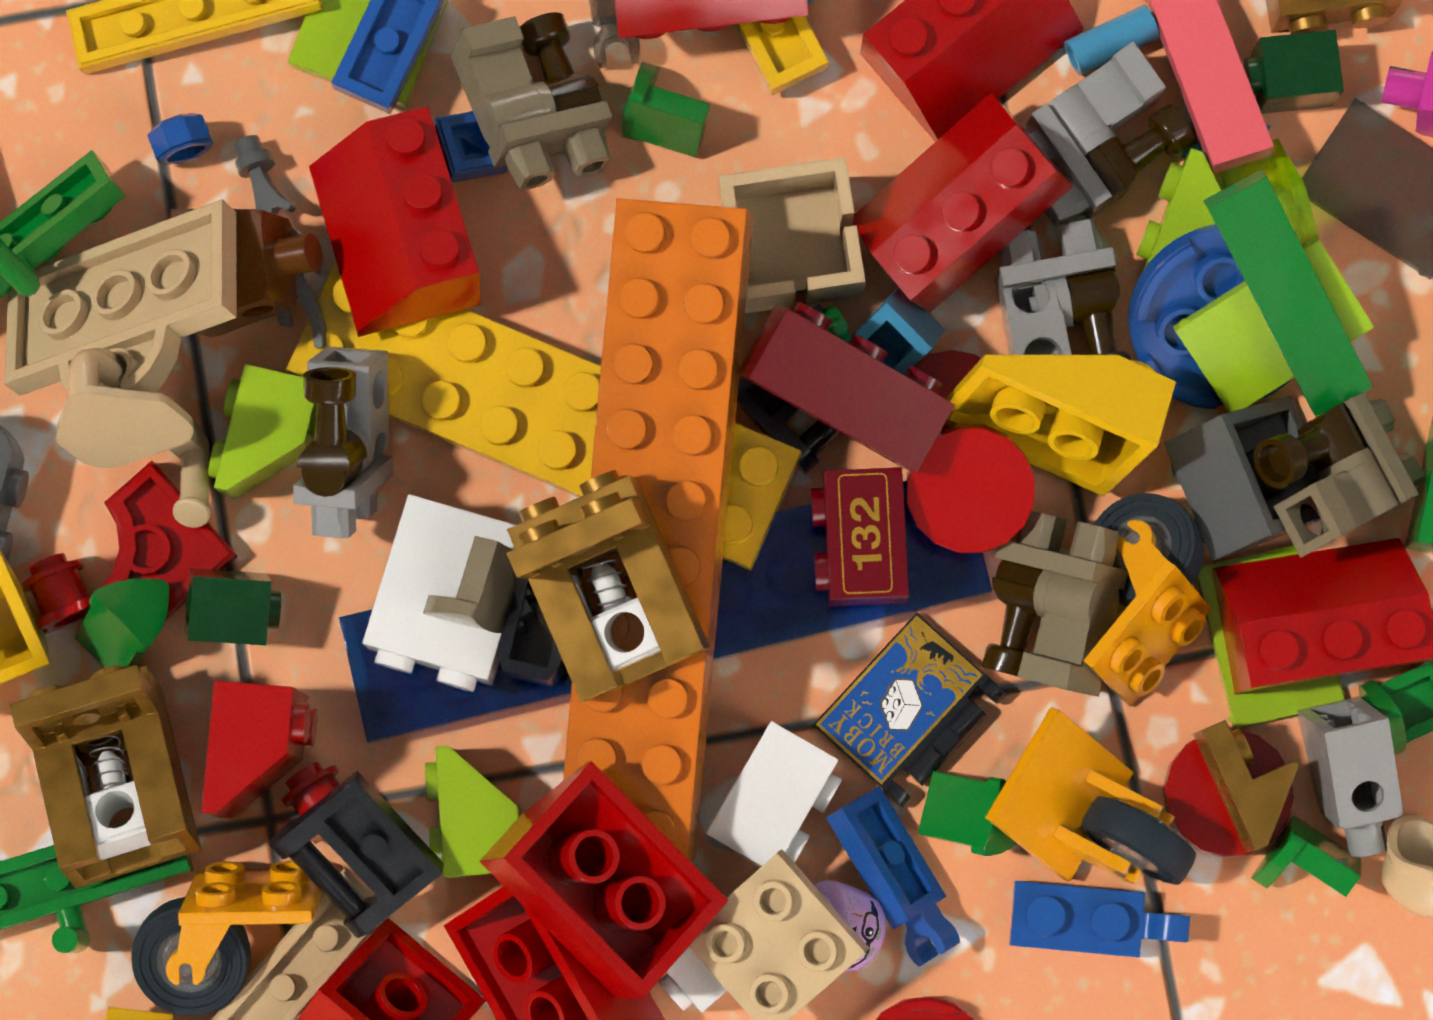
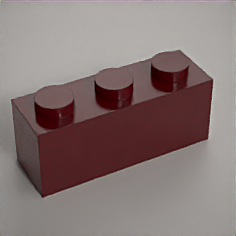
[737,302,955,473]

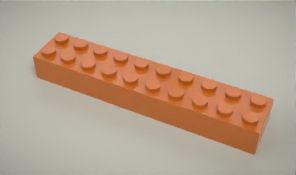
[563,198,754,863]

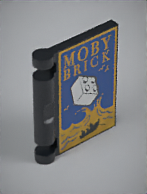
[813,613,1006,807]

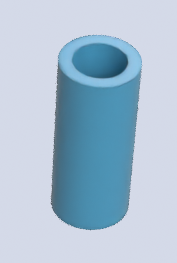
[1064,5,1160,76]

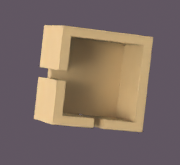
[719,157,866,314]

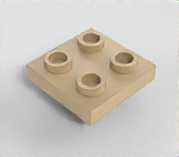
[689,849,869,1020]

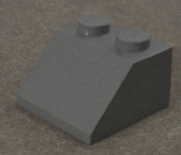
[1163,396,1322,561]

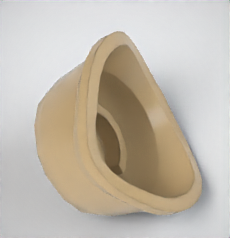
[1381,815,1433,919]

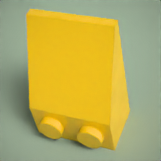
[944,355,1176,497]

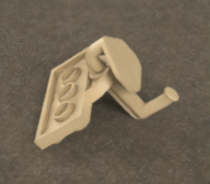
[4,199,237,528]

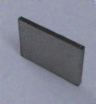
[1293,98,1433,280]

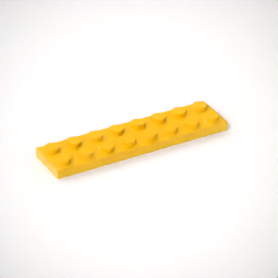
[286,261,802,571]

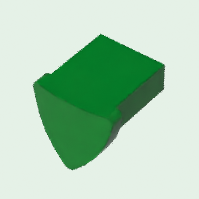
[621,61,710,158]
[74,578,169,668]
[1359,660,1433,755]
[917,771,1017,856]
[1251,815,1361,897]

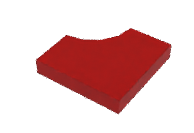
[101,460,238,622]

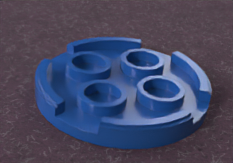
[1128,224,1292,409]

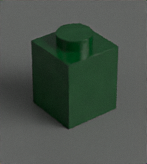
[1243,30,1344,114]
[184,568,281,645]

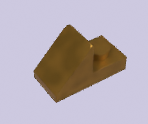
[1193,720,1300,852]

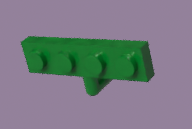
[0,150,125,298]
[0,822,194,953]

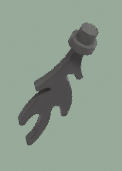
[235,135,328,349]

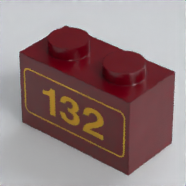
[811,467,909,607]

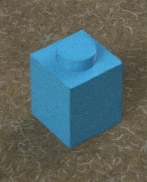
[851,287,945,375]

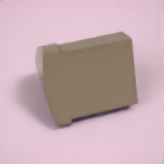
[423,536,516,633]

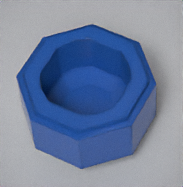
[147,113,214,165]

